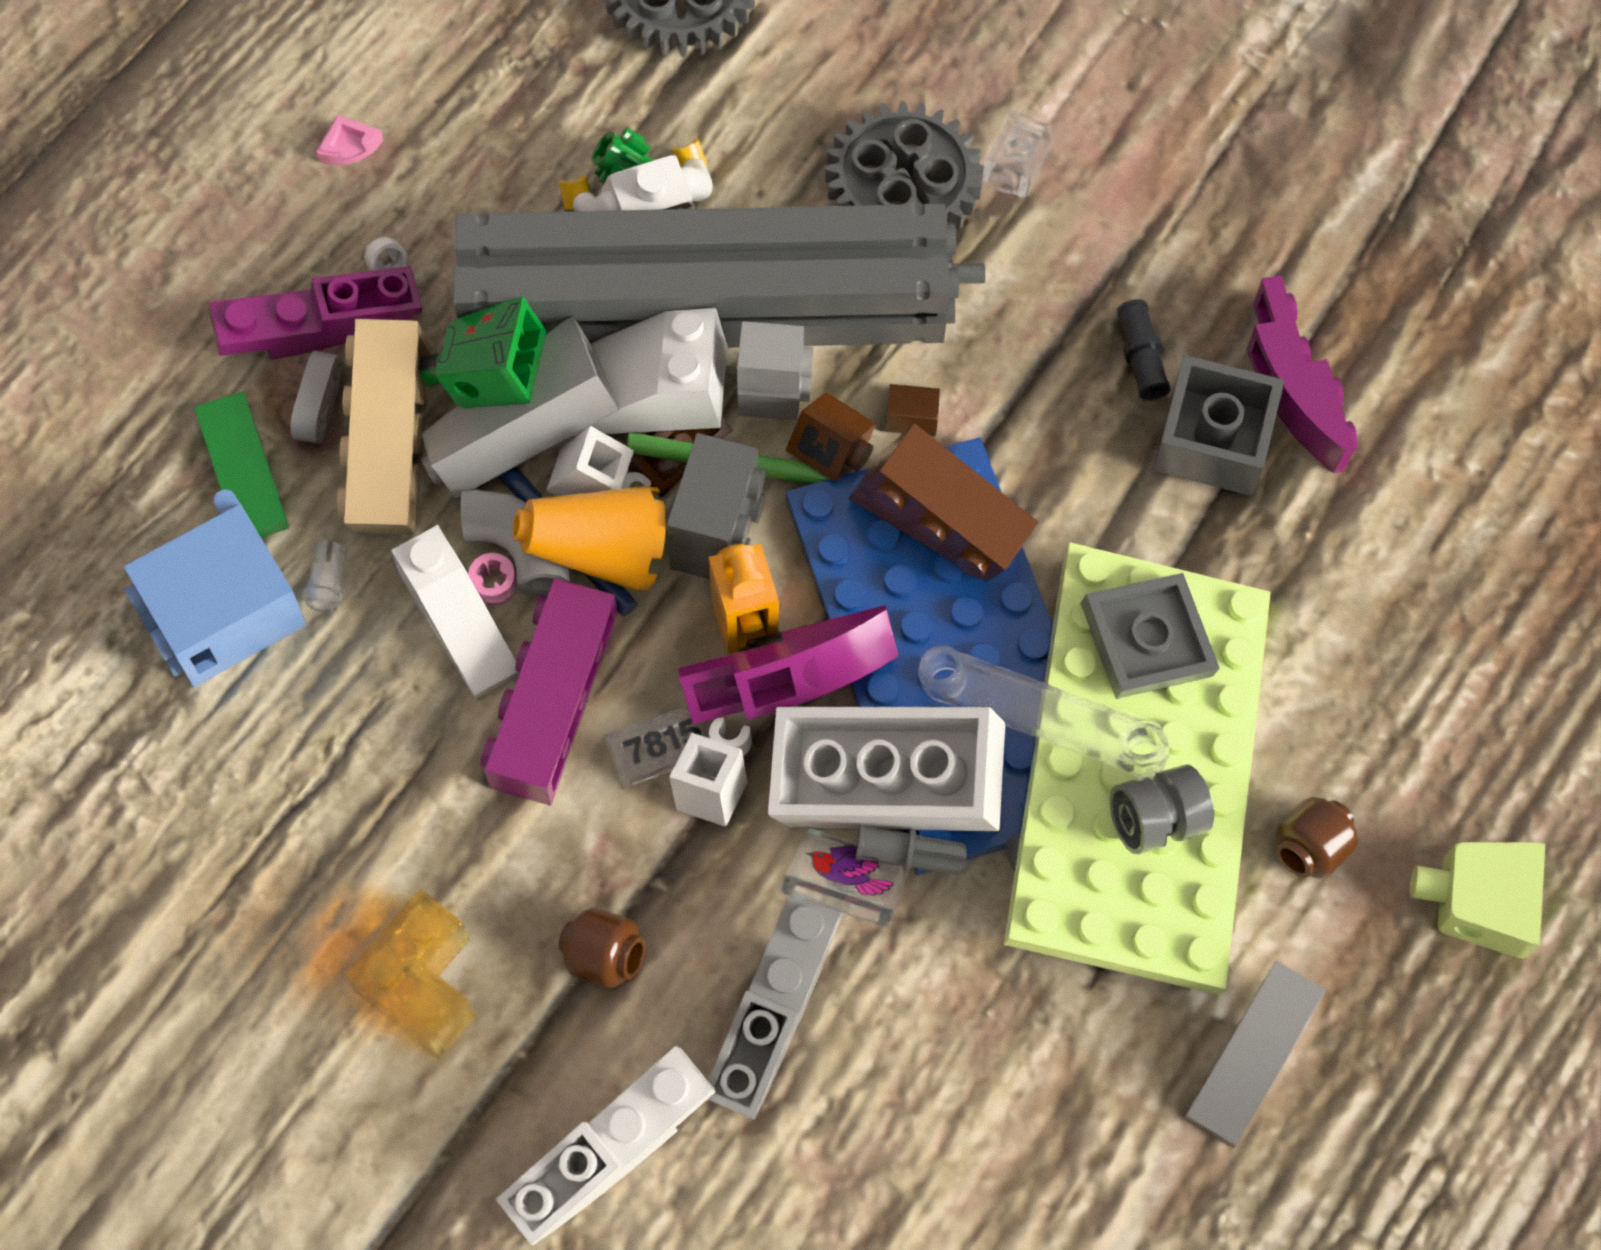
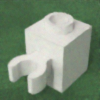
[547,426,651,496]
[669,717,752,827]

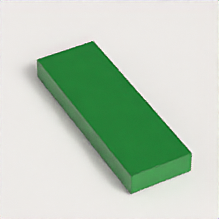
[194,391,290,537]

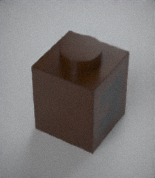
[785,392,877,482]

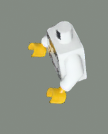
[558,138,713,212]

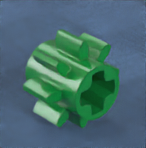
[592,127,653,184]

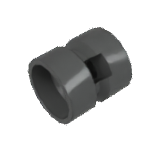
[1109,764,1214,855]

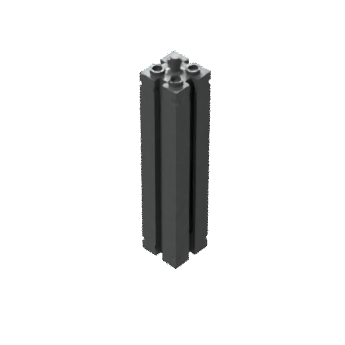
[453,204,985,348]

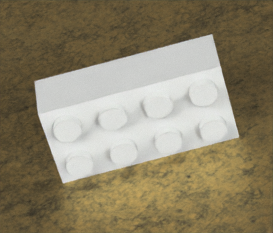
[768,707,1005,831]

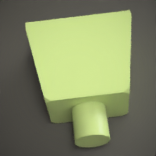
[1409,842,1545,959]

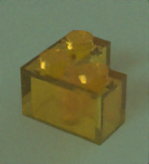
[344,889,475,1060]

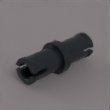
[1117,299,1171,401]

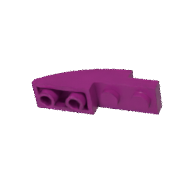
[209,266,423,360]
[1246,275,1357,473]
[678,605,898,724]

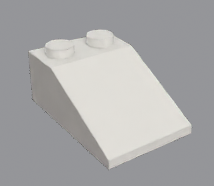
[572,308,727,436]

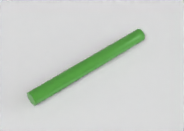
[626,432,829,484]

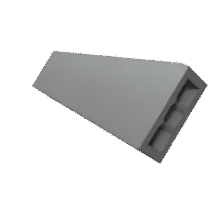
[422,316,618,498]

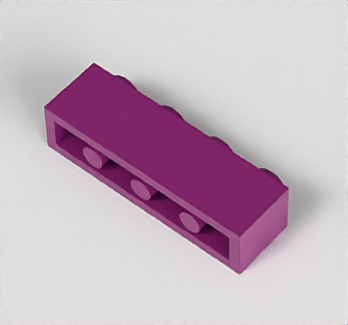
[480,578,618,806]

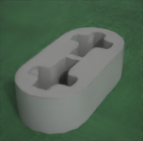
[291,350,343,444]

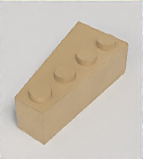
[337,319,432,535]

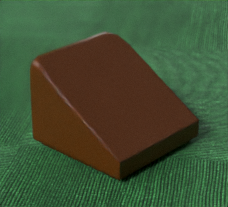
[885,384,940,437]

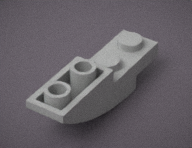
[708,887,845,1119]

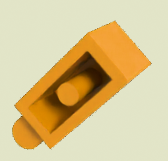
[709,543,779,655]

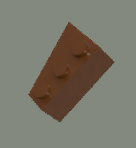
[848,423,1039,582]

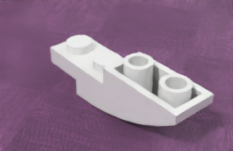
[496,1046,716,1245]

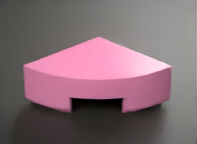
[316,115,383,165]

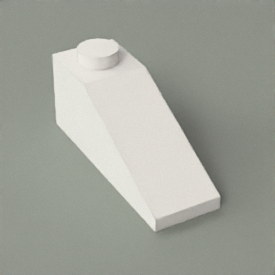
[391,525,520,700]

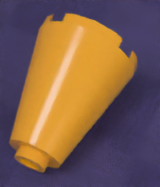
[512,486,666,591]

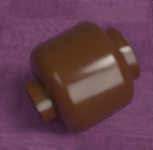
[1275,797,1358,879]
[559,908,646,988]

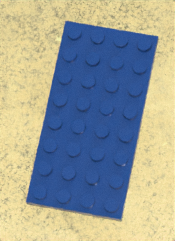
[786,437,1053,876]

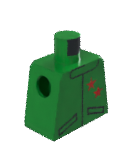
[419,296,547,408]

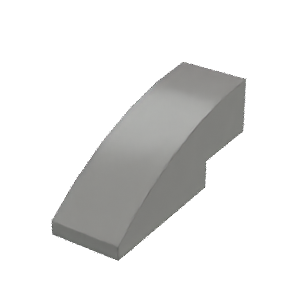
[1184,960,1326,1148]

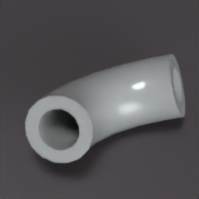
[461,490,569,595]

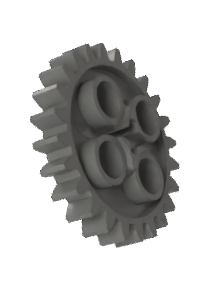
[605,0,755,57]
[825,101,984,230]

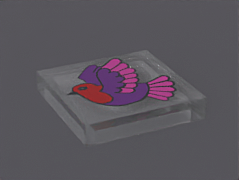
[781,828,911,927]

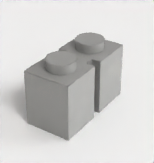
[737,321,813,420]

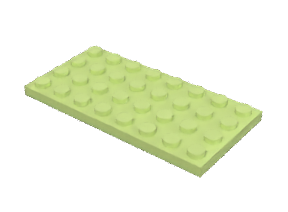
[1004,542,1271,995]

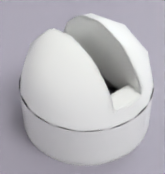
[364,237,408,271]

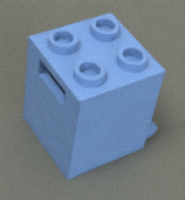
[123,490,306,687]

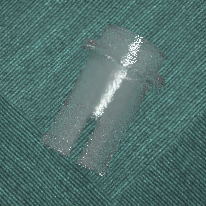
[302,541,347,612]

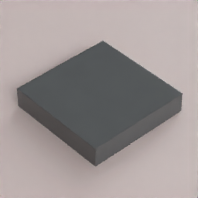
[1080,573,1220,699]

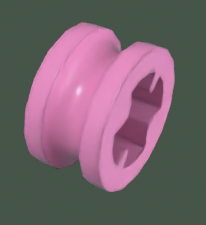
[468,553,517,606]

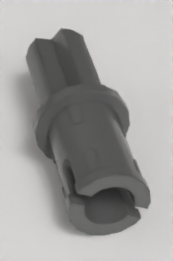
[855,824,967,875]

